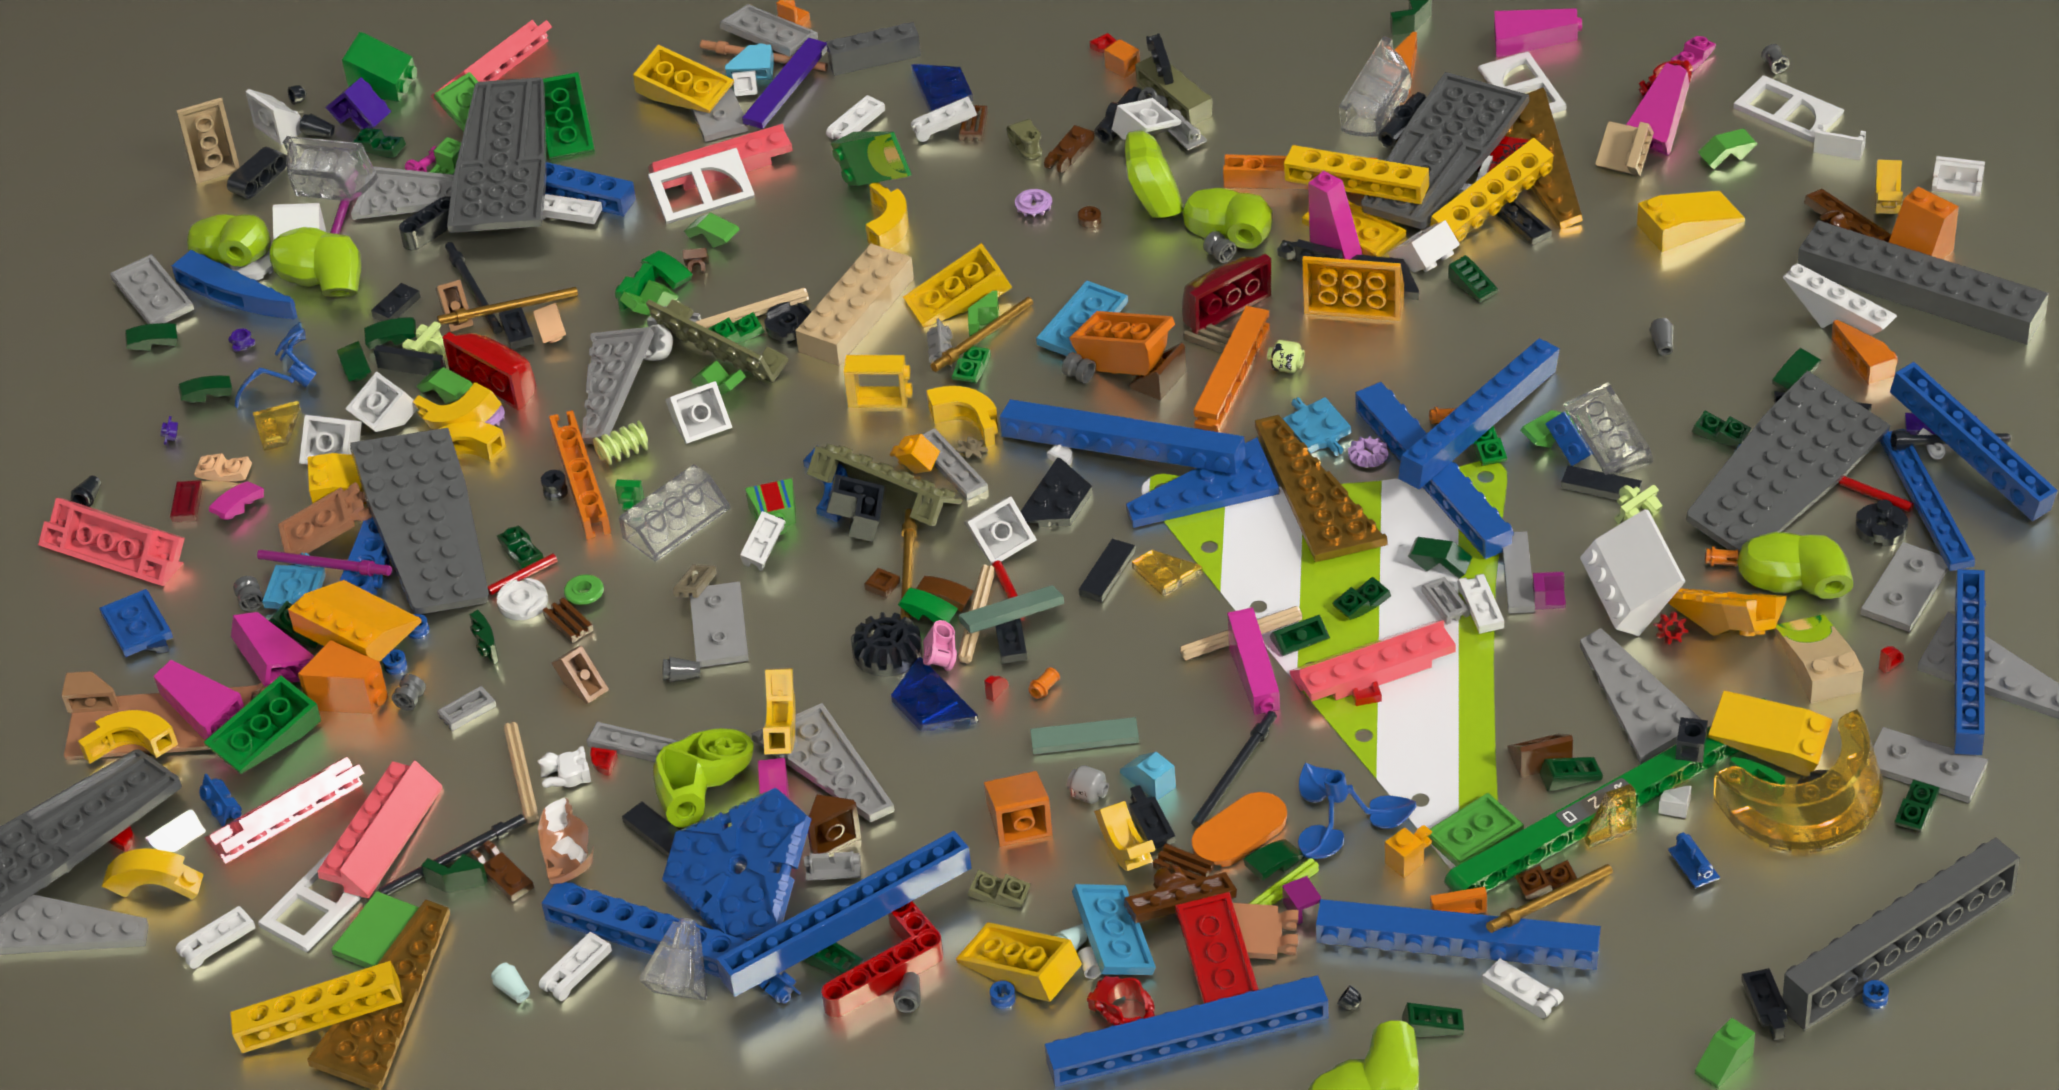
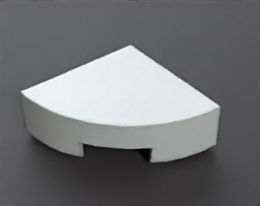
[1047,445,1072,465]

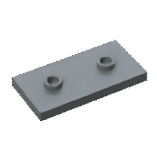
[720,4,818,57]
[691,71,749,142]
[110,254,194,324]
[1861,542,1949,632]
[690,581,749,667]
[1864,727,1988,803]

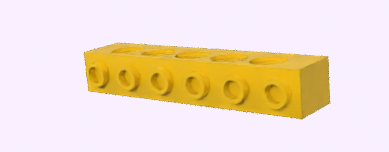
[1430,138,1554,242]
[1284,145,1429,204]
[230,961,402,1053]

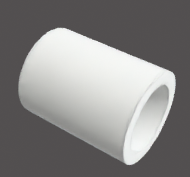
[1078,947,1101,979]

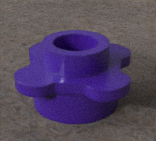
[228,328,256,351]
[161,416,178,445]

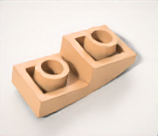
[533,303,566,343]
[194,453,252,482]

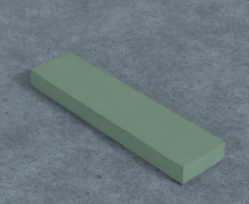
[959,585,1064,633]
[1030,717,1139,754]

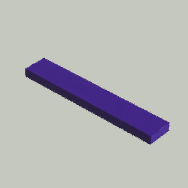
[742,37,827,129]

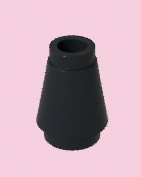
[299,113,335,138]
[70,475,101,507]

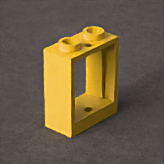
[843,355,912,408]

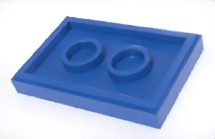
[99,589,173,657]

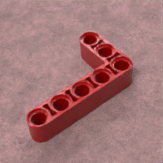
[821,901,943,1018]

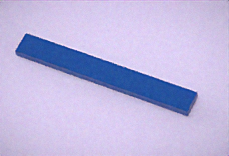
[1880,429,1975,571]

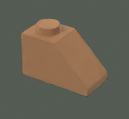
[436,280,474,332]
[551,646,609,704]
[61,671,120,713]

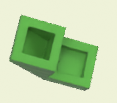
[1698,128,1758,169]
[430,137,461,175]
[684,212,740,248]
[620,280,679,316]
[968,291,999,337]
[691,360,746,396]
[417,367,473,404]
[1520,410,1582,448]

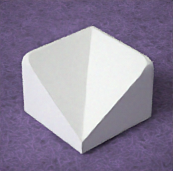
[1659,786,1692,818]

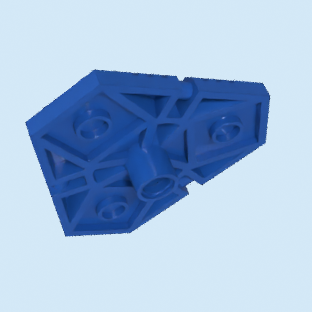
[662,788,811,941]

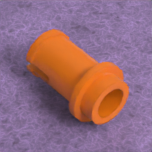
[1429,406,1458,426]
[1705,546,1738,567]
[1028,667,1060,699]

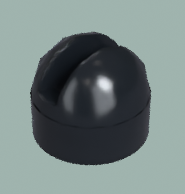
[288,85,307,104]
[1337,985,1362,1010]

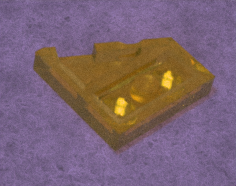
[253,401,301,451]
[1132,550,1203,597]
[1584,784,1637,848]

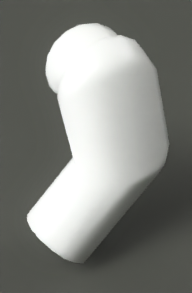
[1918,428,1946,459]

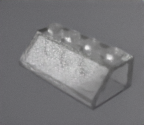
[619,464,730,562]

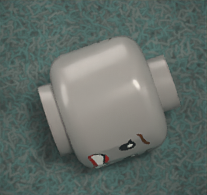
[1067,765,1109,804]

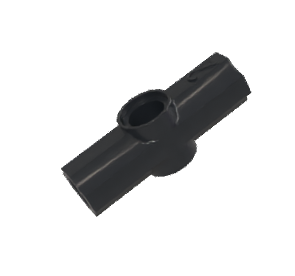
[1094,86,1141,144]
[1378,92,1426,149]

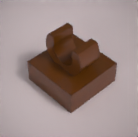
[683,248,709,274]

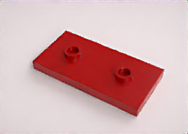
[1175,892,1259,1004]

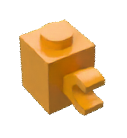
[889,434,940,474]
[1385,825,1432,878]

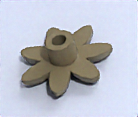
[956,437,988,458]

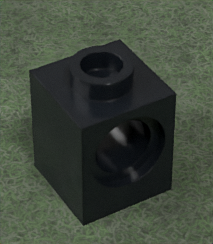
[1675,717,1708,763]

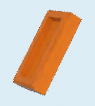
[1430,887,1487,914]

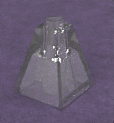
[639,918,707,1001]

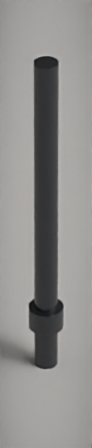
[445,242,503,334]
[1191,711,1277,828]
[378,814,526,896]

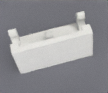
[1813,123,1866,160]
[1932,156,1985,197]
[740,511,785,571]

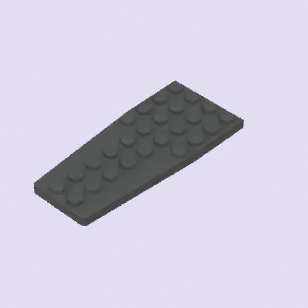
[1361,72,1529,229]
[447,77,547,233]
[1686,370,1891,556]
[350,428,489,614]
[0,749,182,917]

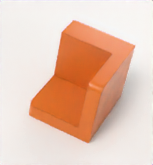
[776,0,810,26]
[1104,39,1140,78]

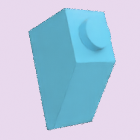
[725,43,774,80]
[1120,752,1176,801]

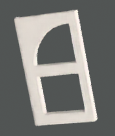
[1478,52,1566,114]
[1734,75,1844,143]
[648,148,755,224]
[258,851,362,953]

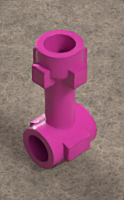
[405,145,439,172]

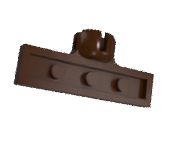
[1804,189,1891,242]
[1124,864,1237,923]

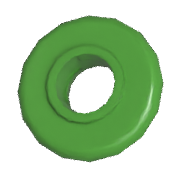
[564,574,604,605]

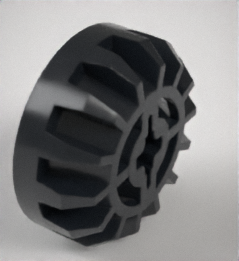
[851,612,922,677]

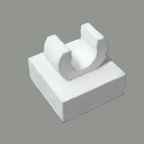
[732,70,758,96]

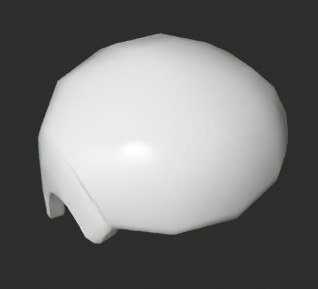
[643,324,673,361]

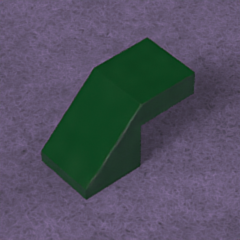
[1390,0,1432,36]
[1408,537,1472,579]
[421,854,488,893]

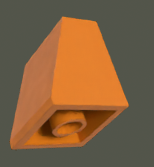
[1889,187,1959,259]
[298,640,388,714]
[984,771,1053,847]

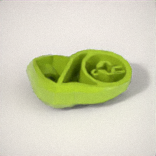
[1125,130,1184,218]
[1308,1020,1419,1090]

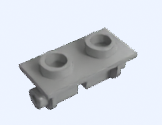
[1167,109,1207,150]
[927,318,953,367]
[804,851,861,881]

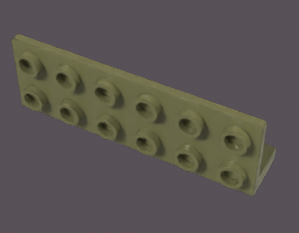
[646,299,789,383]
[807,444,962,526]

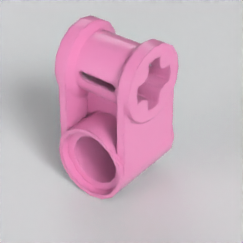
[923,620,957,671]

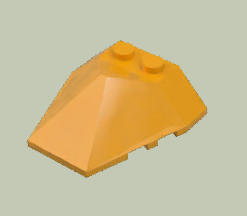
[1668,588,1786,636]

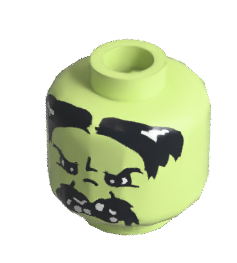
[1267,340,1305,374]

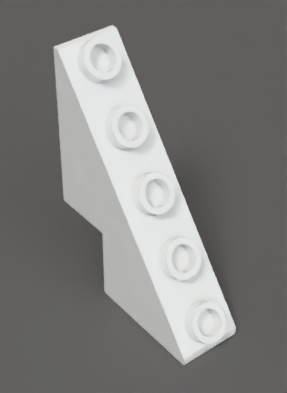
[1783,263,1897,336]

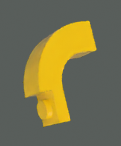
[1875,160,1903,214]
[865,182,909,249]
[413,382,502,430]
[926,386,998,447]
[439,421,506,462]
[763,668,796,754]
[78,710,178,764]
[1094,801,1156,871]
[102,848,204,900]

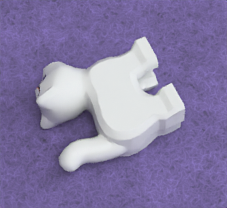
[538,746,591,788]

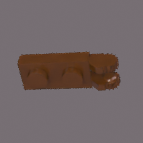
[1044,125,1095,173]
[470,840,534,902]

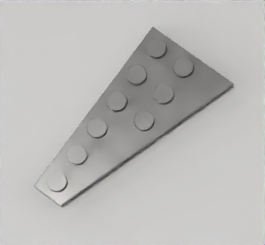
[351,166,454,220]
[582,327,655,445]
[1917,611,2059,719]
[1580,628,1702,764]
[751,703,895,822]
[0,895,149,955]

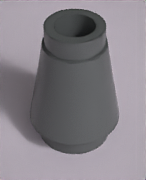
[1649,318,1674,356]
[662,657,700,682]
[893,972,921,1013]

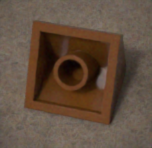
[1128,342,1186,401]
[1507,733,1573,778]
[808,794,861,854]

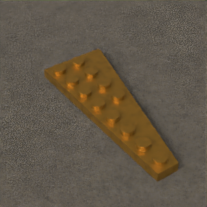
[1505,88,1582,229]
[1255,415,1388,562]
[307,899,450,1090]

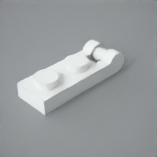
[826,95,885,139]
[911,96,977,142]
[542,194,602,224]
[1457,574,1504,634]
[176,906,256,969]
[539,932,612,1001]
[1483,958,1564,1019]

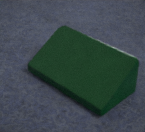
[1270,614,1330,657]

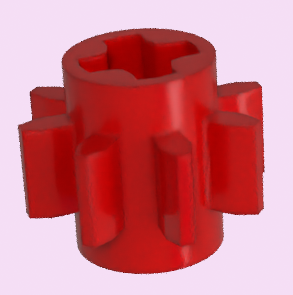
[1654,611,1688,645]

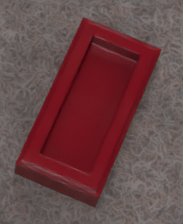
[170,480,203,522]

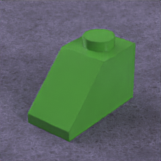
[1695,1018,1755,1089]

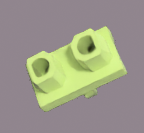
[402,321,445,355]
[1614,485,1663,524]

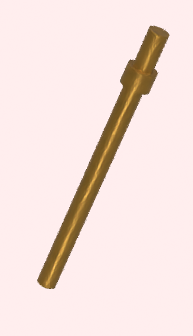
[437,287,578,325]
[930,297,1033,372]
[900,508,917,619]
[1486,864,1613,933]

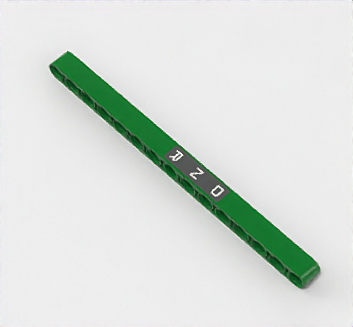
[1444,698,1766,892]

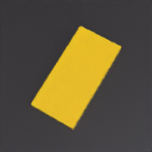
[1302,201,1406,257]

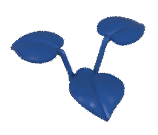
[235,322,317,408]
[1298,763,1416,859]

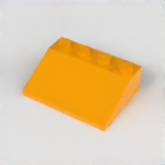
[1302,256,1404,321]
[288,580,422,662]

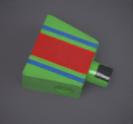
[745,478,796,535]

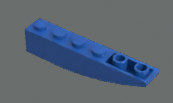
[171,250,298,320]

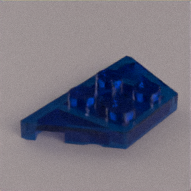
[911,64,973,112]
[891,657,979,732]

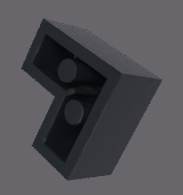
[826,474,885,542]

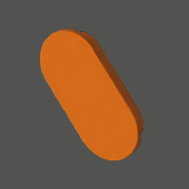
[1192,792,1287,867]

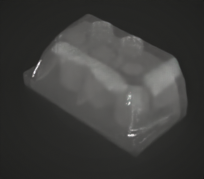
[1339,36,1412,137]
[283,136,378,201]
[1563,382,1653,475]

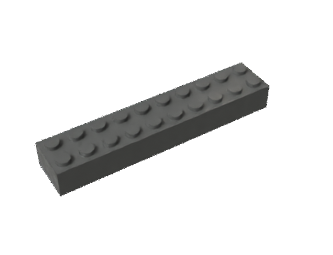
[1798,220,2049,345]
[1782,837,2020,1031]

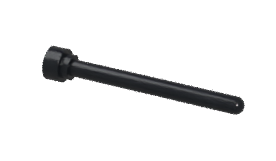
[1890,430,2011,451]

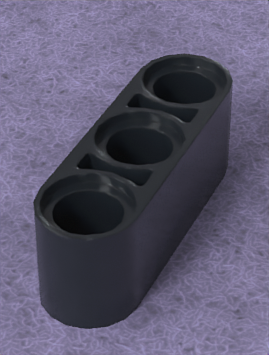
[227,147,288,199]
[399,196,451,250]

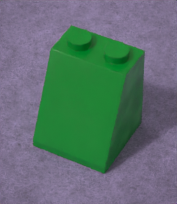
[342,32,417,102]

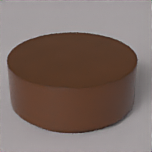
[1078,206,1102,228]

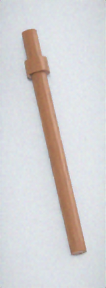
[700,40,828,72]

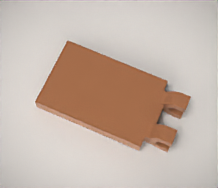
[278,482,372,554]
[1233,903,1298,960]

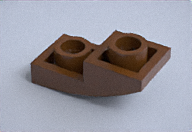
[916,576,974,612]
[1515,860,1577,899]

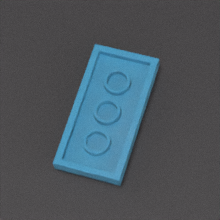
[1036,281,1128,356]
[1072,884,1156,975]

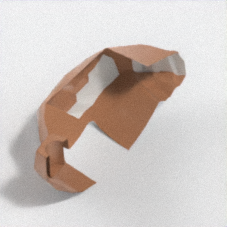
[538,798,594,884]

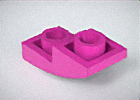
[1671,36,1716,72]
[209,481,264,520]

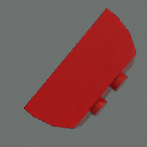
[442,332,536,411]

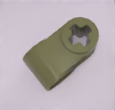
[1006,119,1042,160]

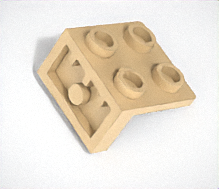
[1595,121,1654,176]

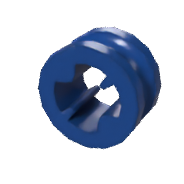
[408,614,430,639]
[382,649,407,675]
[1862,980,1889,1009]
[990,981,1016,1009]

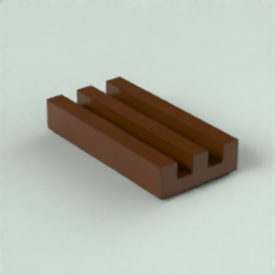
[959,105,988,141]
[542,597,594,643]
[1153,844,1214,880]

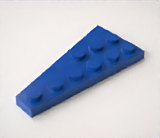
[1126,437,1279,528]

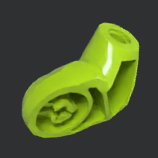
[1183,188,1273,249]
[187,214,271,266]
[270,227,361,298]
[1737,532,1853,599]
[653,728,754,828]

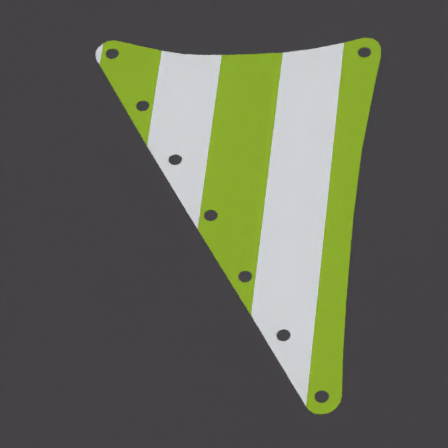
[1142,461,1507,869]

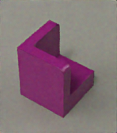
[1533,572,1566,610]
[1282,876,1321,925]

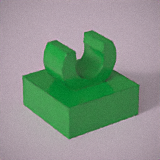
[615,479,645,510]

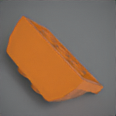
[1069,311,1175,375]

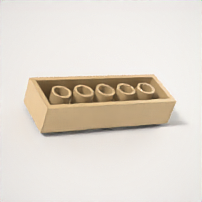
[795,244,914,366]

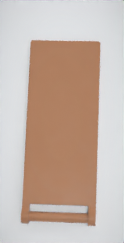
[64,682,268,760]

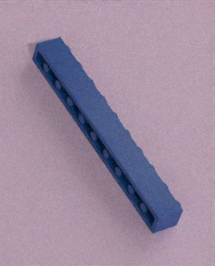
[1398,338,1560,489]
[1355,382,1514,559]
[999,399,1246,474]
[716,831,972,997]
[1316,899,1601,970]
[1045,975,1329,1087]

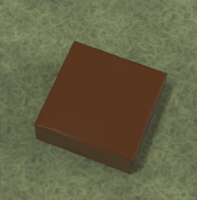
[864,568,900,599]

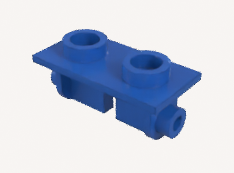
[1545,411,1591,466]
[199,774,242,827]
[1668,833,1720,888]
[758,971,801,1004]

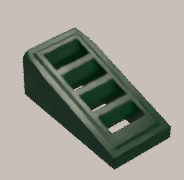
[1448,255,1498,303]
[1540,757,1603,791]
[802,942,863,977]
[1402,1002,1464,1037]

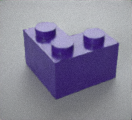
[325,77,392,130]

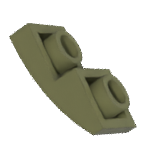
[967,869,1031,908]

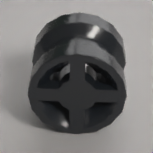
[541,470,568,501]

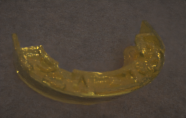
[1714,709,1883,853]

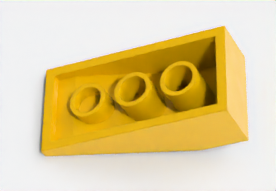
[633,45,734,113]
[1637,191,1745,252]
[903,243,1012,328]
[307,453,367,504]
[1707,690,1833,777]
[956,922,1082,1002]

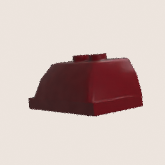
[1182,254,1271,334]

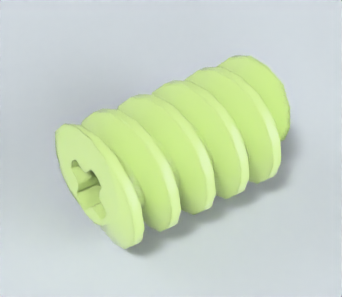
[593,420,648,465]

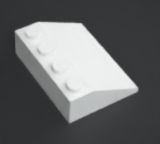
[1580,509,1686,636]

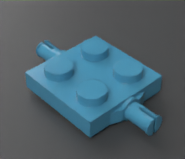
[1283,397,1352,456]
[262,553,326,609]

